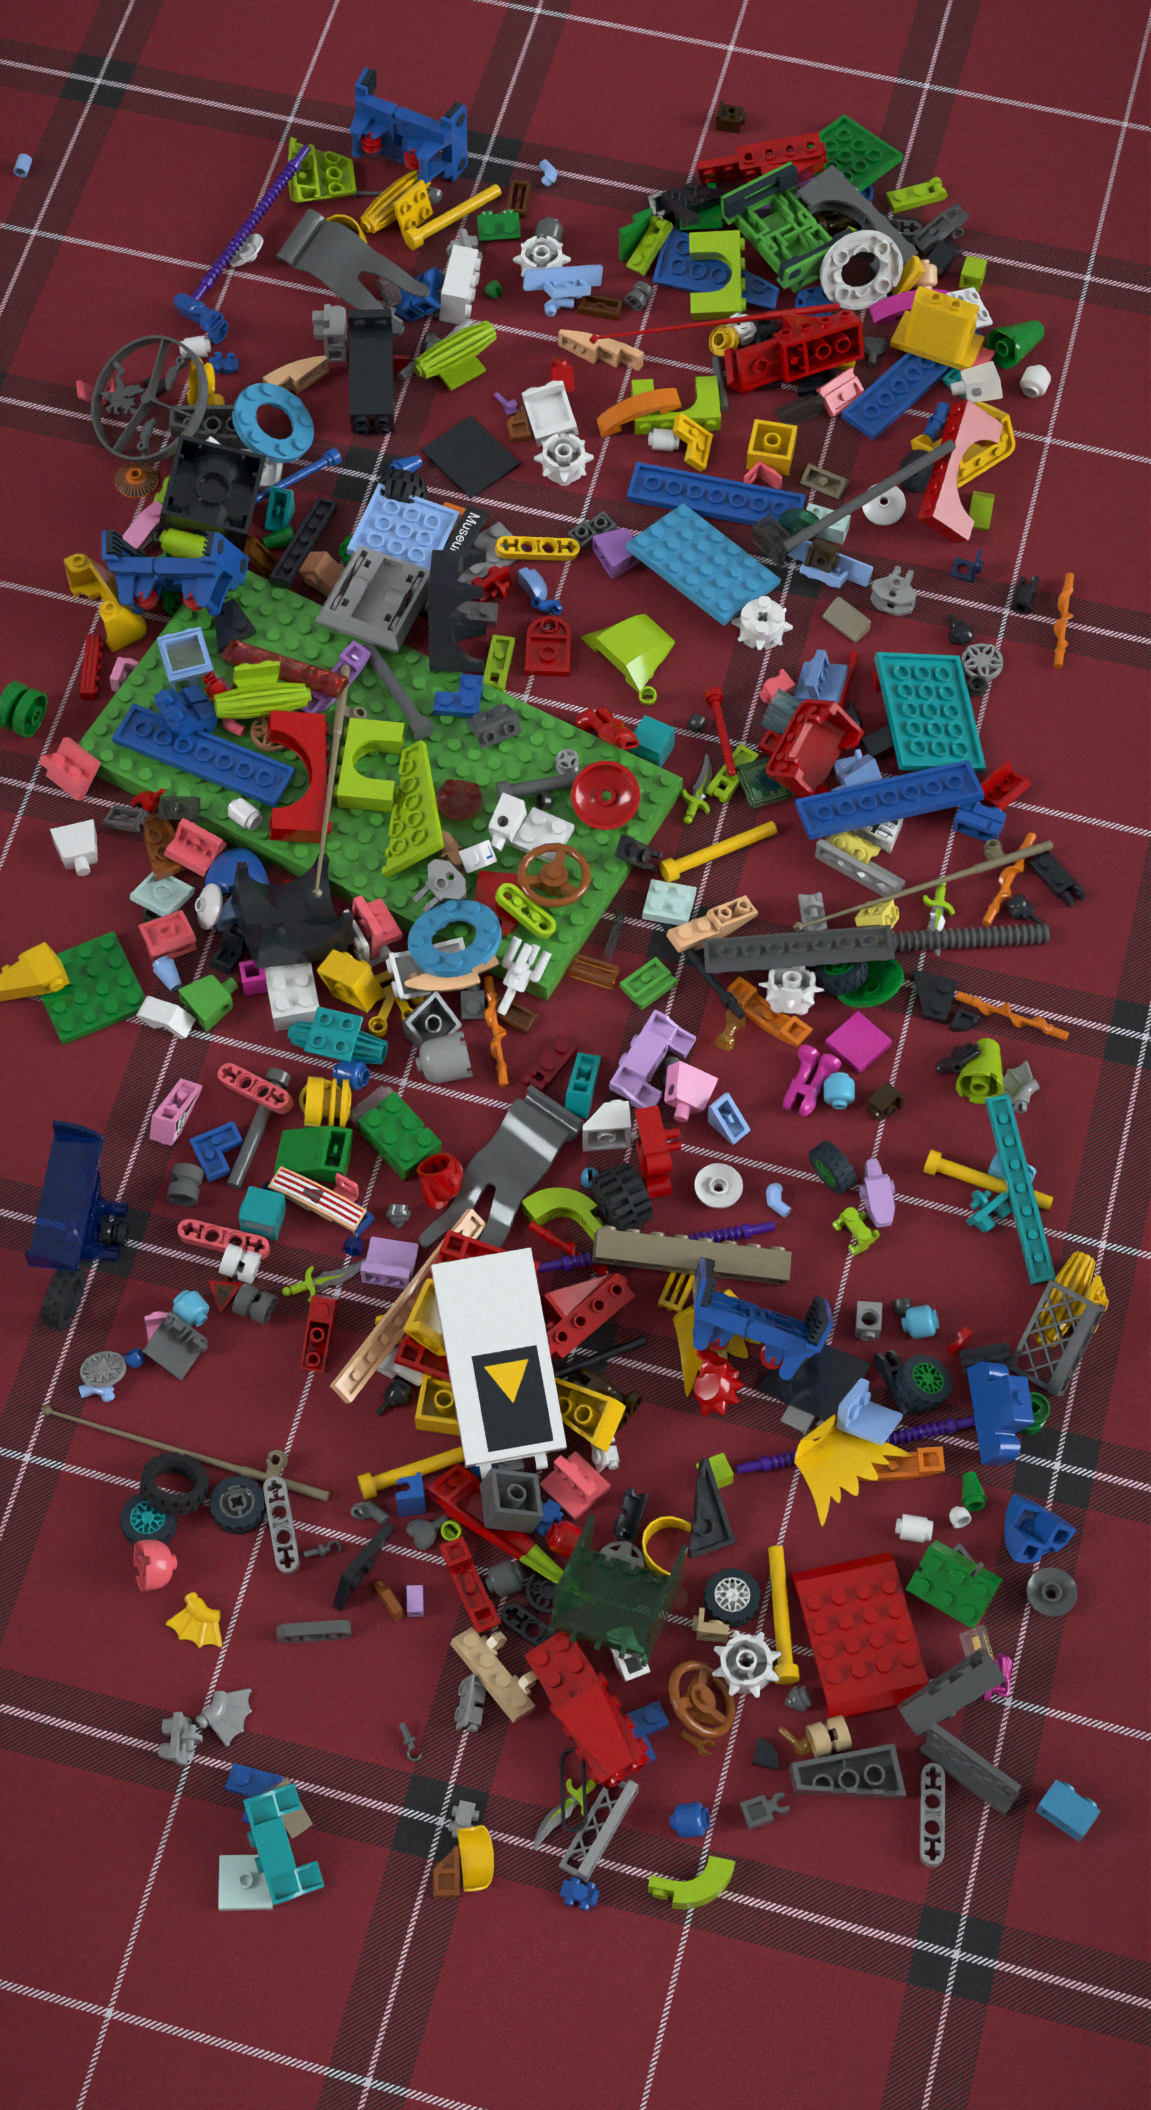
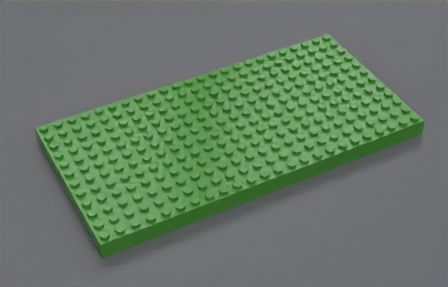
[78,570,683,1001]

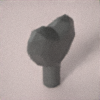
[863,336,888,367]
[406,1515,448,1550]

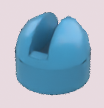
[581,1167,599,1188]

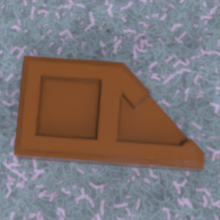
[507,404,532,443]
[371,1578,404,1622]
[433,1846,460,1898]

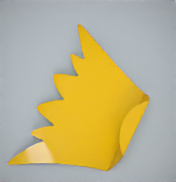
[673,1289,761,1396]
[794,1414,912,1527]

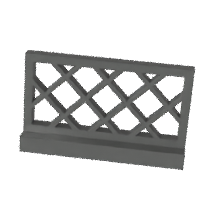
[1008,1280,1106,1397]
[919,1722,1021,1816]

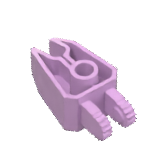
[858,1158,895,1228]

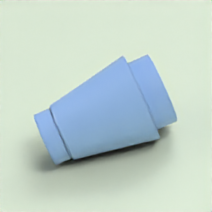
[152,956,183,992]

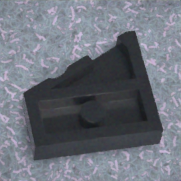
[215,598,257,653]

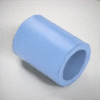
[13,154,32,178]

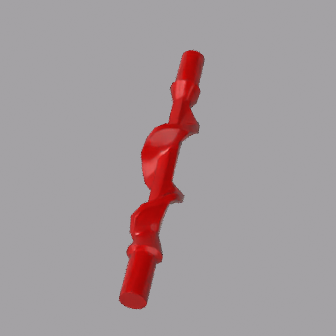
[528,1220,633,1291]

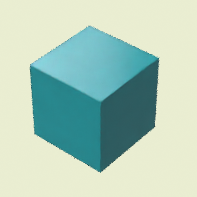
[629,715,675,768]
[239,1186,287,1242]

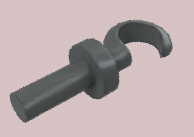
[303,1540,342,1558]
[399,1722,422,1762]

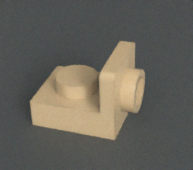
[692,1608,729,1643]

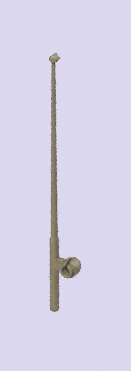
[312,665,367,898]
[793,839,1053,932]
[43,1405,330,1502]

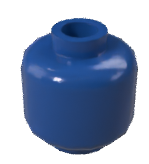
[333,1059,370,1091]
[670,1802,710,1838]

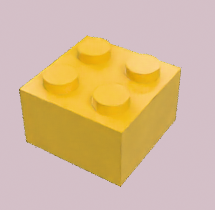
[746,419,797,476]
[317,949,384,1013]

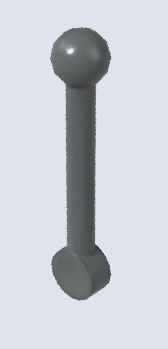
[351,190,384,198]

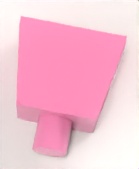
[664,1061,718,1123]

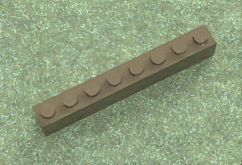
[592,1226,792,1286]

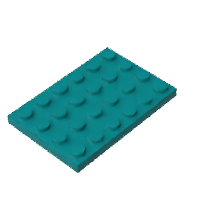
[874,652,986,773]

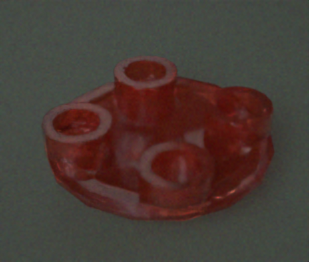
[437,779,482,820]

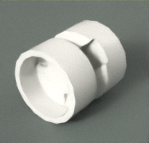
[219,1243,262,1284]

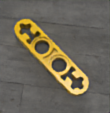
[494,536,580,561]

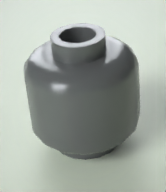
[535,217,563,243]
[485,1560,525,1597]

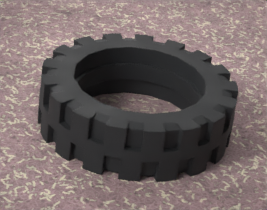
[41,1263,86,1331]
[140,1452,209,1516]

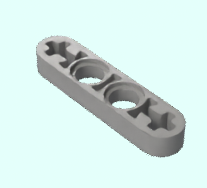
[263,1476,300,1575]
[919,1763,945,1868]

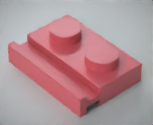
[816,368,864,417]

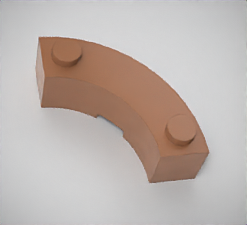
[298,551,344,606]

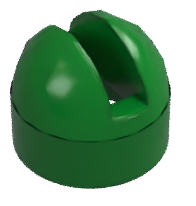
[484,280,503,299]

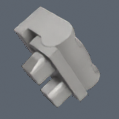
[312,304,348,362]

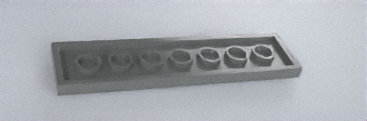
[703,925,895,974]

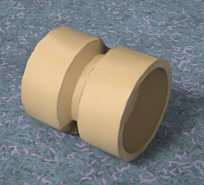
[806,1715,852,1758]

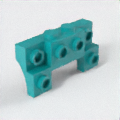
[243,1783,324,1905]

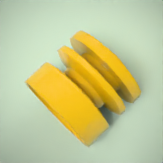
[304,1076,352,1128]

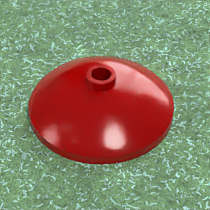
[571,761,640,830]

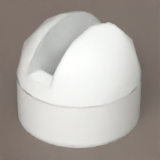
[949,1506,972,1529]

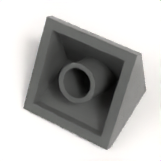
[402,991,462,1049]

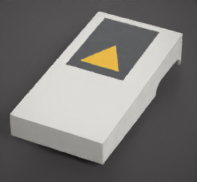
[431,1248,567,1480]

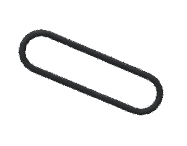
[559,1748,588,1833]

